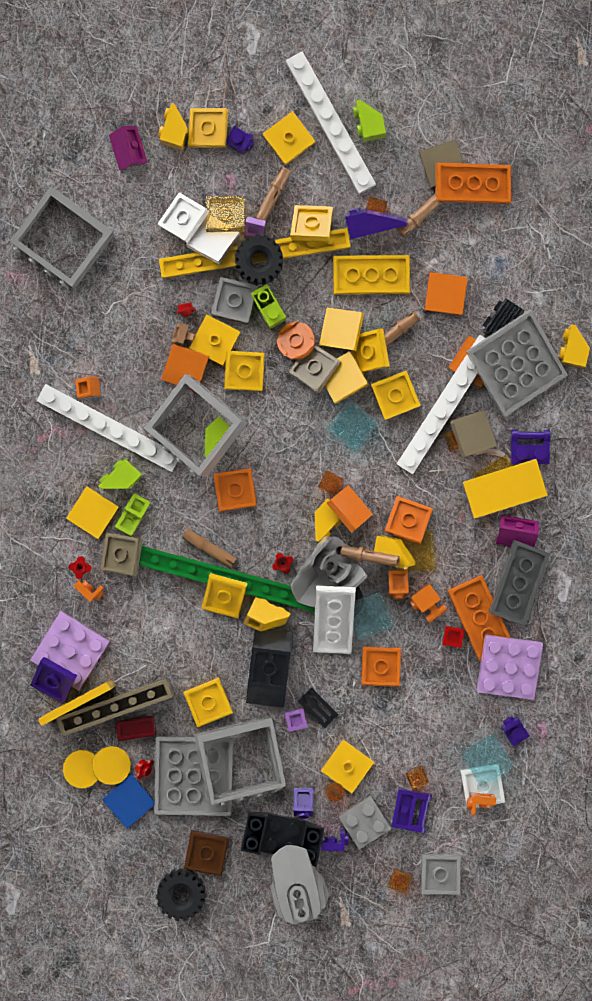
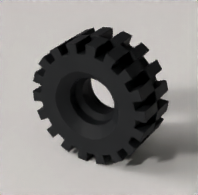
[235,234,283,285]
[156,868,206,921]

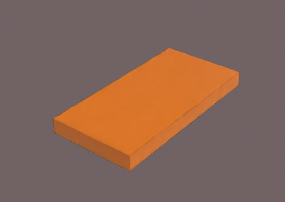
[435,162,511,204]
[447,575,511,660]

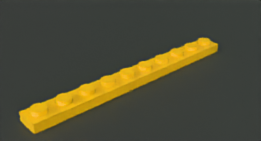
[159,228,351,279]

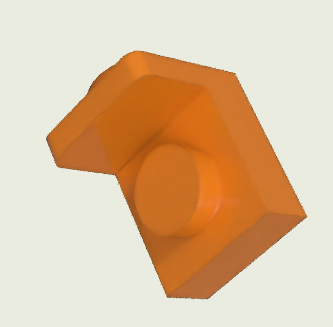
[388,570,409,600]
[74,580,105,602]
[467,792,496,815]

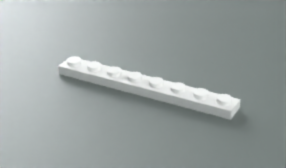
[286,51,376,194]
[397,335,486,474]
[37,384,178,472]

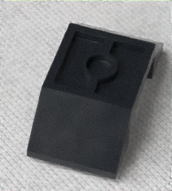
[246,629,293,708]
[241,812,325,867]

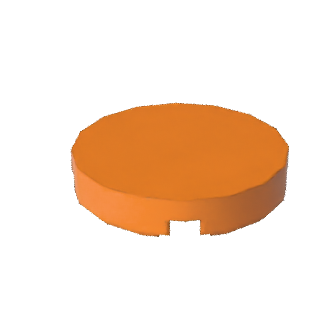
[277,322,315,360]

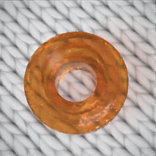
[325,782,345,802]

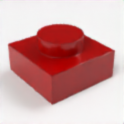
[442,625,465,648]

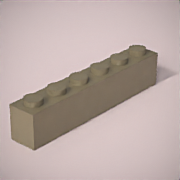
[56,677,174,736]

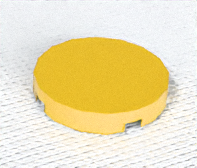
[92,746,131,785]
[63,749,98,788]

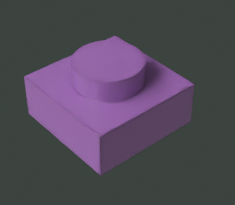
[244,216,266,237]
[285,708,307,732]

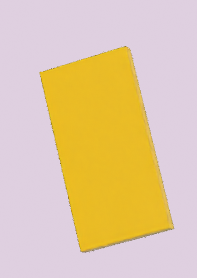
[333,255,410,295]
[462,459,548,519]
[38,680,115,726]

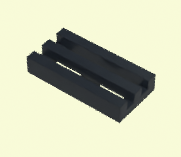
[298,687,338,728]

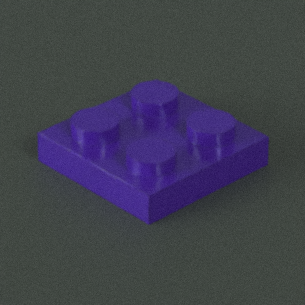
[30,657,77,704]

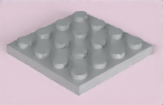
[466,310,568,417]
[154,736,233,816]

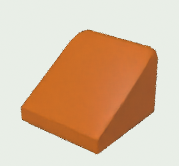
[75,377,101,399]

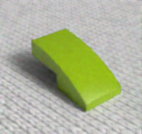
[115,493,151,537]

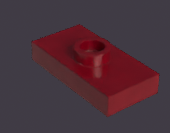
[115,715,157,741]

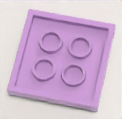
[30,611,110,690]
[476,635,543,700]

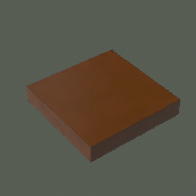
[184,830,229,876]

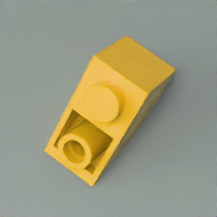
[158,103,189,151]
[558,324,590,369]
[314,498,342,542]
[374,535,415,569]
[243,597,291,632]

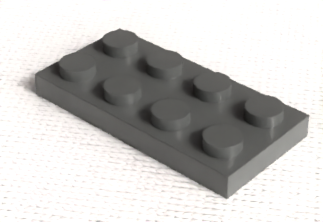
[488,540,550,626]

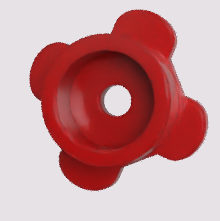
[176,303,196,317]
[272,553,294,574]
[68,556,92,579]
[135,760,154,780]

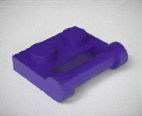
[510,430,550,464]
[391,788,432,833]

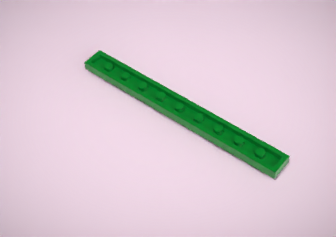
[139,546,315,612]

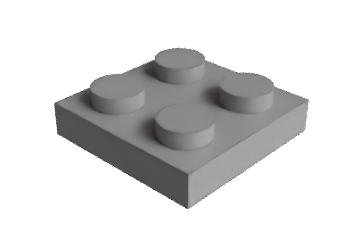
[211,277,258,324]
[338,795,392,850]
[421,854,461,895]

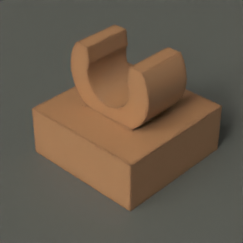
[171,323,195,344]

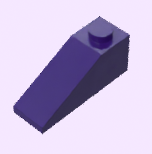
[345,208,408,239]

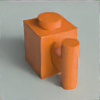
[410,583,448,623]

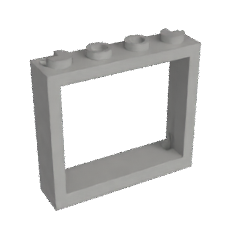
[10,186,115,290]
[144,374,248,477]
[194,717,286,807]

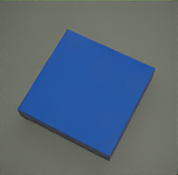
[102,773,155,828]

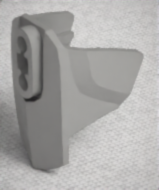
[290,536,367,607]
[271,845,329,925]

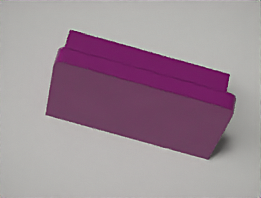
[109,126,148,171]
[496,515,539,547]

